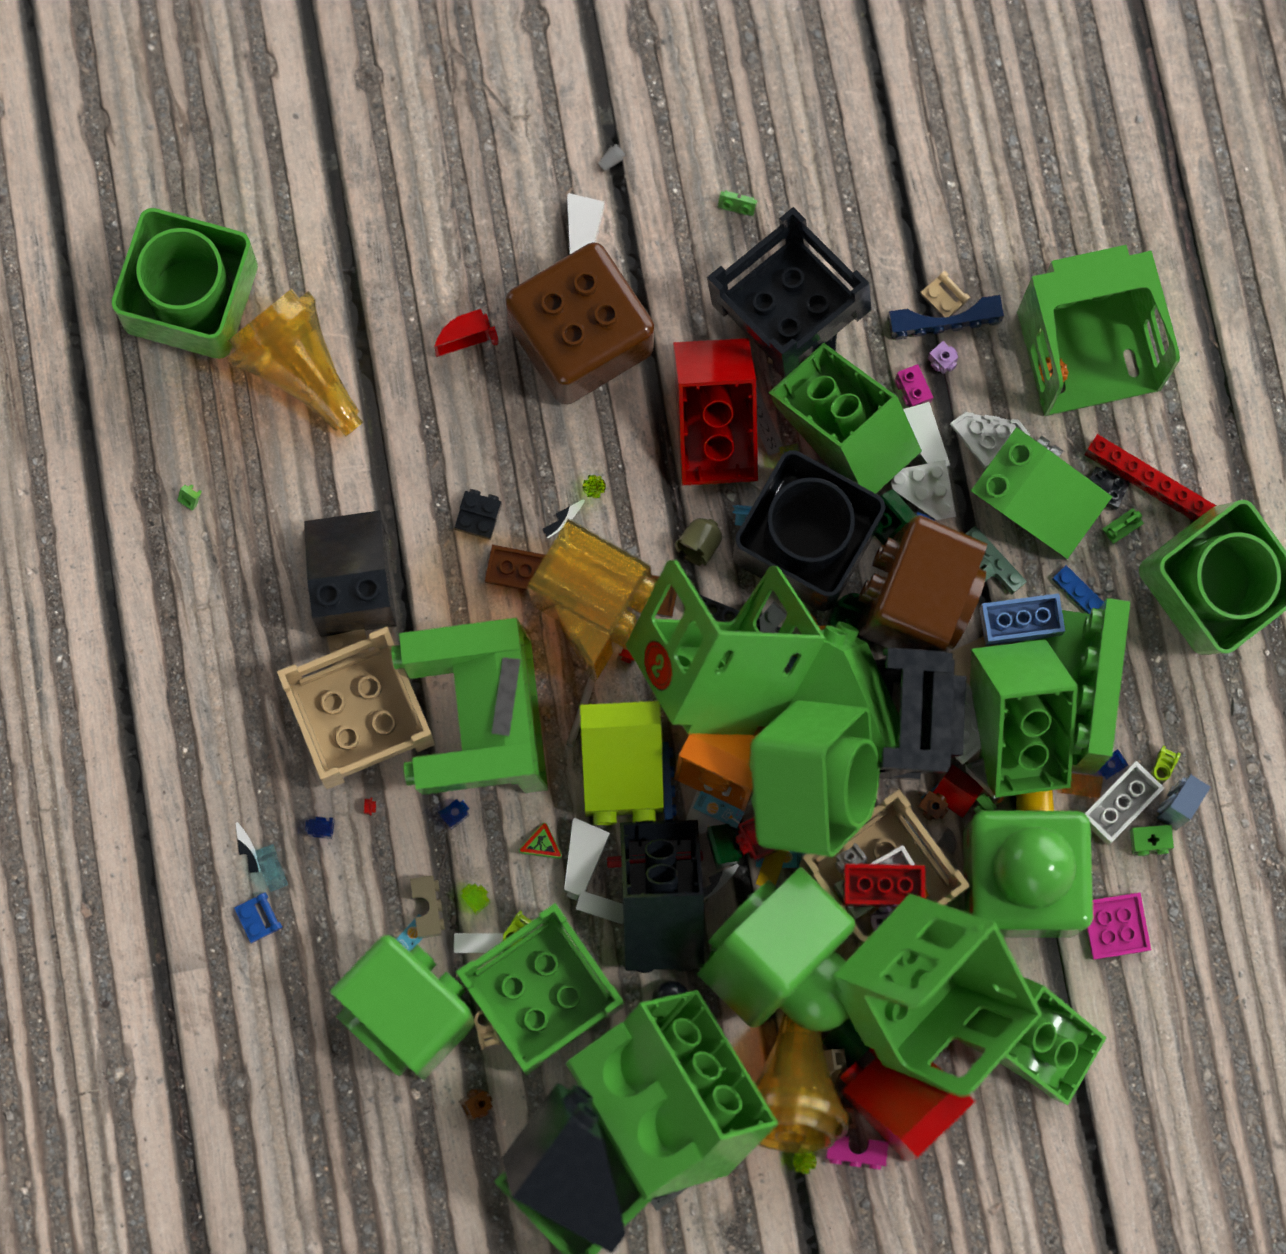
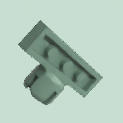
[966,526,1027,595]

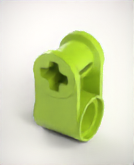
[1151,745,1181,784]
[503,910,531,948]

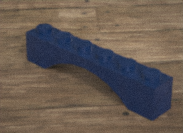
[888,295,1004,339]

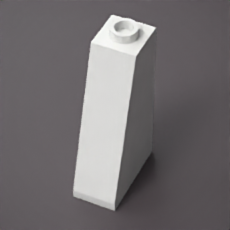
[567,193,605,254]
[903,402,950,469]
[564,818,610,901]

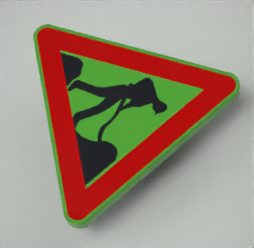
[519,823,562,859]

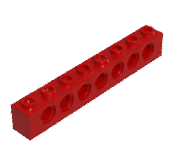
[1084,434,1217,521]

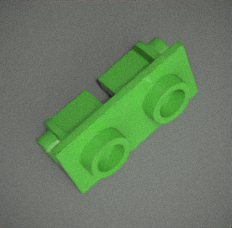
[717,190,757,216]
[1102,508,1144,544]

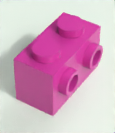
[894,364,933,407]

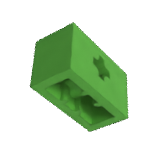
[1130,825,1174,856]

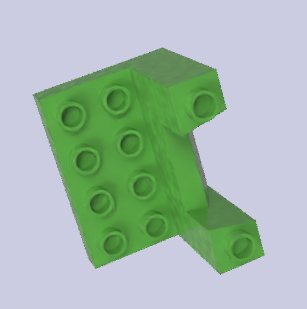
[979,598,1130,775]
[391,617,548,795]

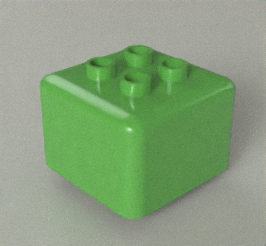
[112,208,258,359]
[1139,500,1286,655]
[749,700,880,857]
[329,935,475,1081]

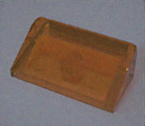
[1061,773,1103,798]

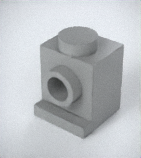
[835,843,867,873]

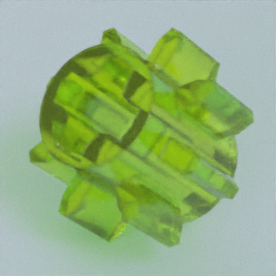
[582,475,606,498]
[793,1149,817,1174]

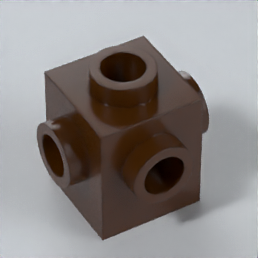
[917,791,949,821]
[458,1088,493,1119]

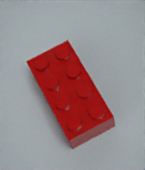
[843,864,925,907]

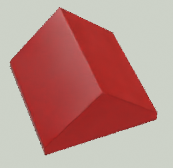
[933,765,983,818]

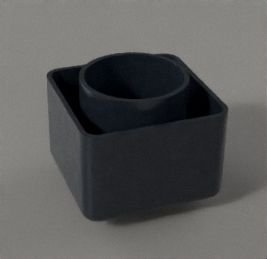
[733,450,885,611]

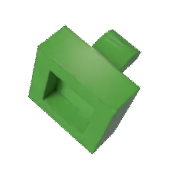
[177,485,202,511]
[974,793,997,813]

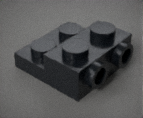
[454,489,502,540]

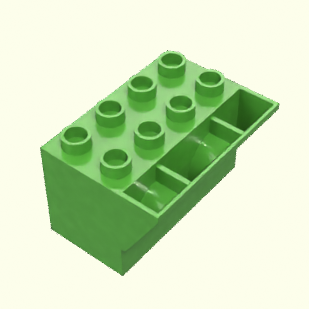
[566,990,778,1200]

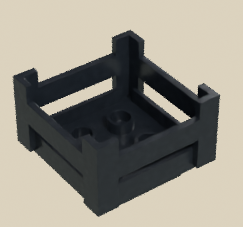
[707,207,871,379]
[875,648,966,780]

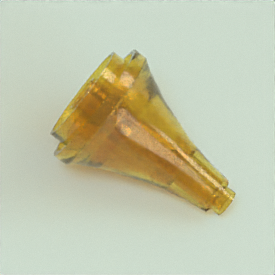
[226,289,363,437]
[754,1013,849,1153]

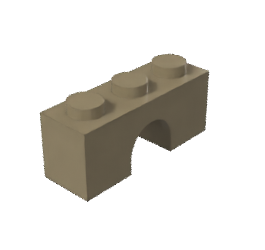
[410,875,445,939]

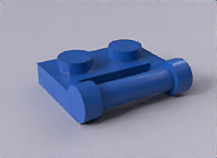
[234,892,283,944]

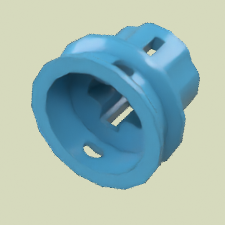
[732,505,752,526]

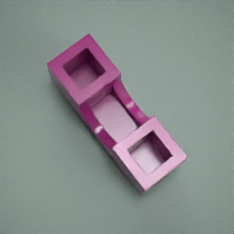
[825,1134,889,1170]

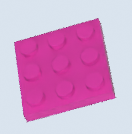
[1087,893,1151,960]

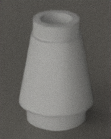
[598,144,625,171]

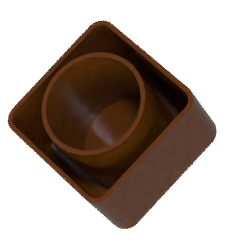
[505,242,654,405]
[857,515,987,652]

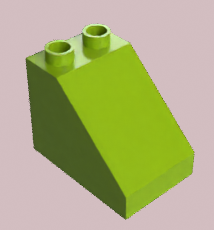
[580,701,663,826]

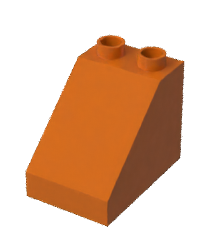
[674,726,766,812]

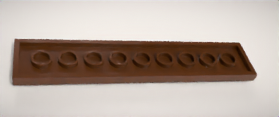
[485,545,677,618]

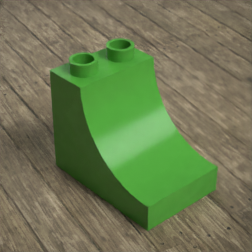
[956,977,1107,1106]

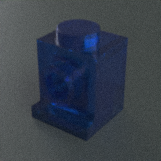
[1097,749,1128,780]
[438,799,470,830]
[305,816,335,839]

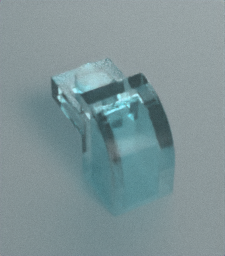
[255,844,289,892]

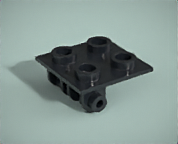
[1090,466,1130,510]

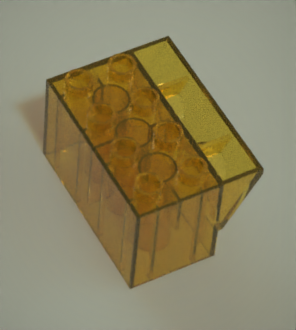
[527,519,657,683]

